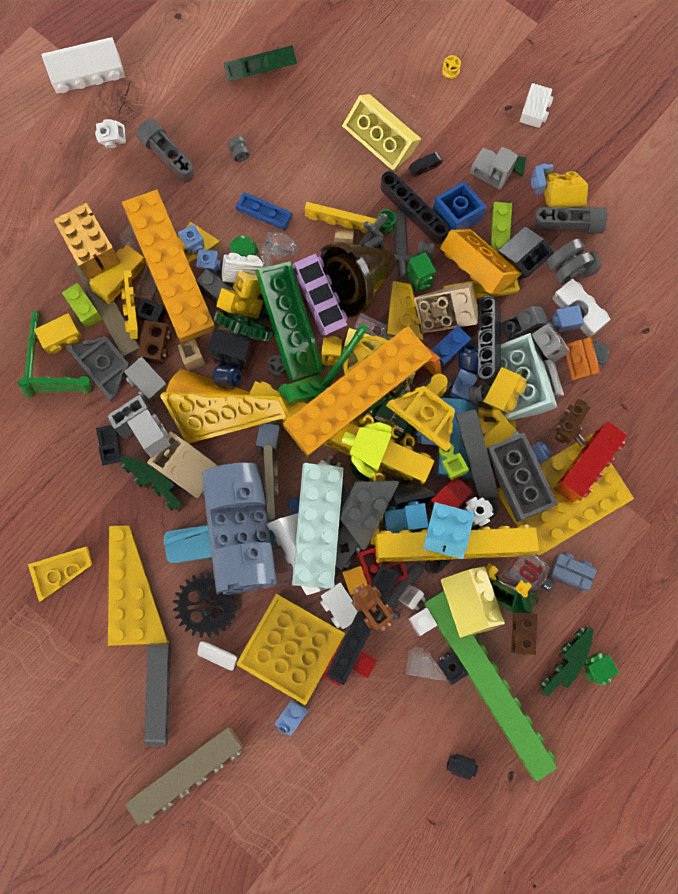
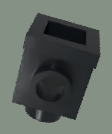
[135,298,167,323]
[436,652,469,685]

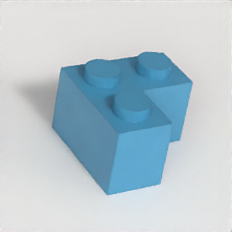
[383,501,429,534]

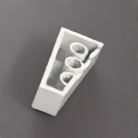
[266,513,335,595]

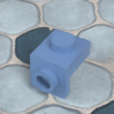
[531,164,553,195]
[178,224,205,256]
[196,249,222,276]
[449,369,478,401]
[531,441,552,464]
[274,699,308,736]

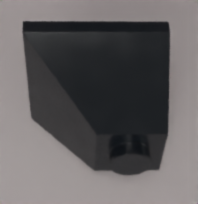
[391,478,435,508]

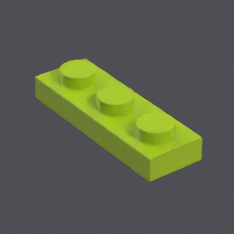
[490,202,512,252]

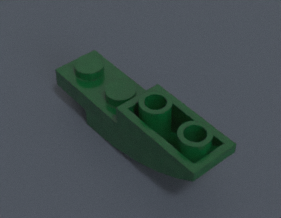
[224,45,297,81]
[119,456,184,512]
[538,627,593,697]

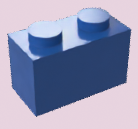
[431,326,471,370]

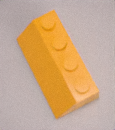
[440,229,522,294]
[166,368,250,395]

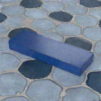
[236,192,293,231]

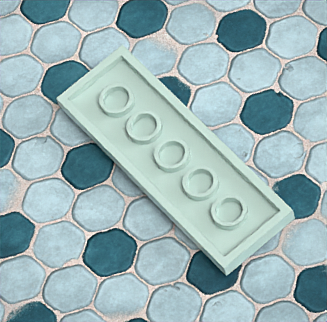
[292,463,344,589]

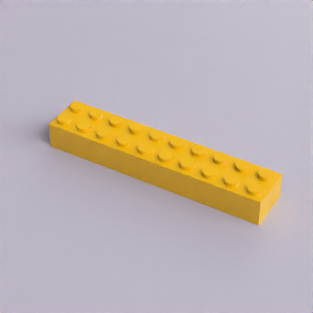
[249,381,434,486]

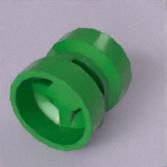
[377,209,396,234]

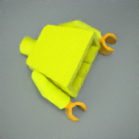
[342,422,400,481]

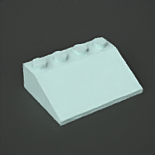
[487,333,558,421]

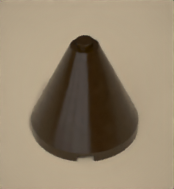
[320,242,396,317]

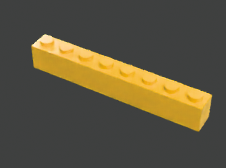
[375,525,539,563]

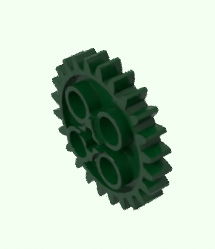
[214,310,275,342]

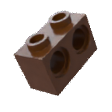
[137,320,172,365]
[511,613,537,655]

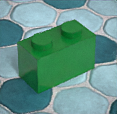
[406,252,436,293]

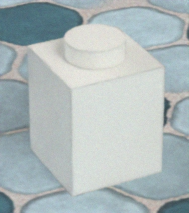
[408,608,437,636]

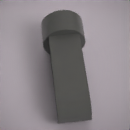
[136,118,194,182]
[533,207,607,234]

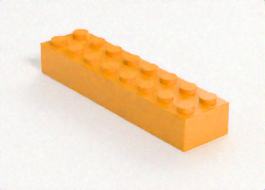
[122,189,215,344]
[283,326,433,457]

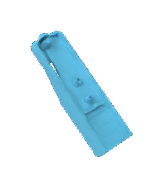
[163,519,276,563]

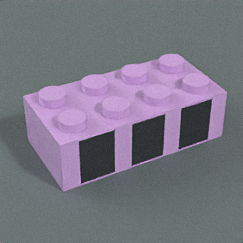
[292,253,348,335]

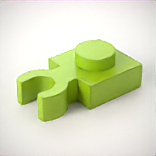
[439,443,469,480]

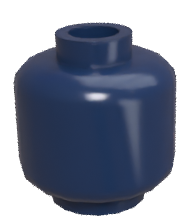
[458,344,478,374]
[213,363,242,389]

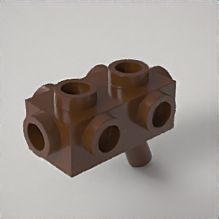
[555,399,591,447]

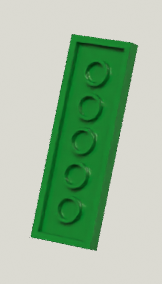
[255,261,324,381]

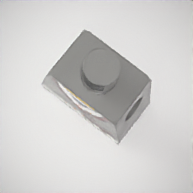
[532,323,571,362]

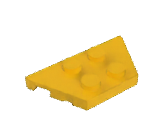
[386,386,455,451]

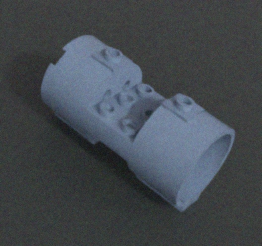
[201,463,277,595]

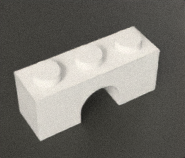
[552,279,611,337]

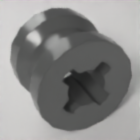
[417,240,434,261]
[268,355,286,377]
[468,384,490,405]

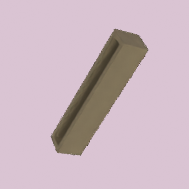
[125,726,243,825]

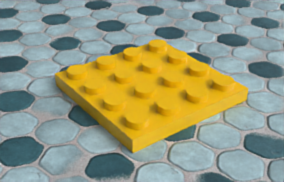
[236,594,345,706]

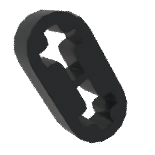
[409,152,443,177]

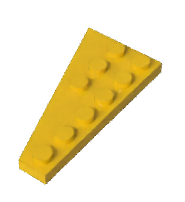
[160,392,289,444]
[108,526,169,646]

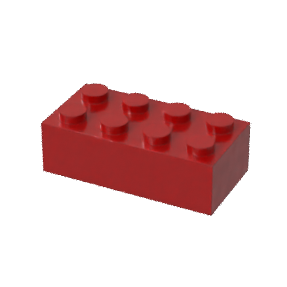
[553,421,627,503]

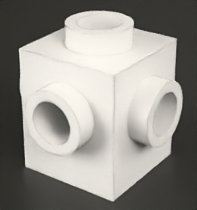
[95,119,126,148]
[463,497,493,527]

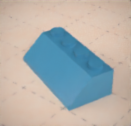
[436,398,478,480]

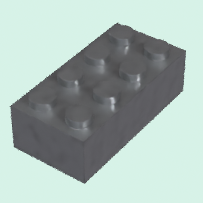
[487,433,558,522]

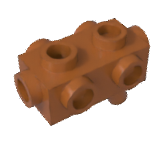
[351,584,394,632]

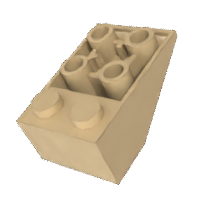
[414,282,479,334]
[147,431,218,499]

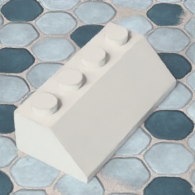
[42,37,125,94]

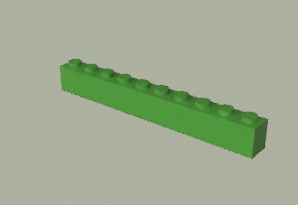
[423,591,557,782]

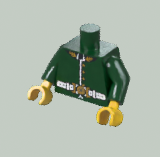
[359,387,415,447]
[485,563,538,613]

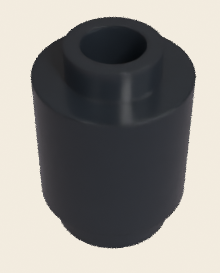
[446,753,478,780]

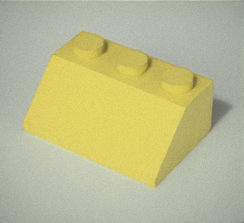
[441,566,505,638]

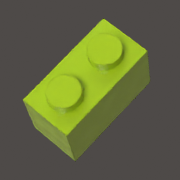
[62,283,103,329]

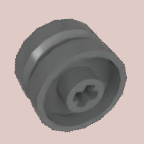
[546,239,595,285]

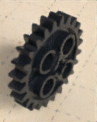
[173,573,238,638]

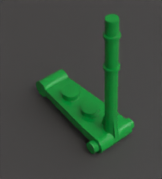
[18,310,93,398]
[278,324,368,406]

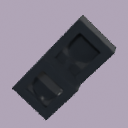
[96,425,122,466]

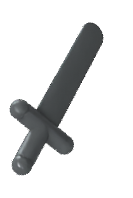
[395,210,416,277]
[358,213,387,246]
[377,563,424,620]

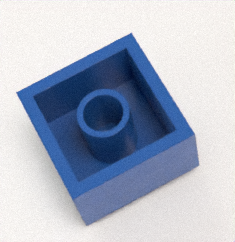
[433,181,487,231]

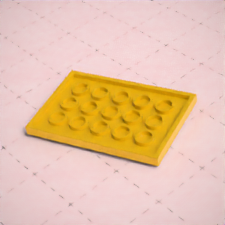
[497,434,634,558]

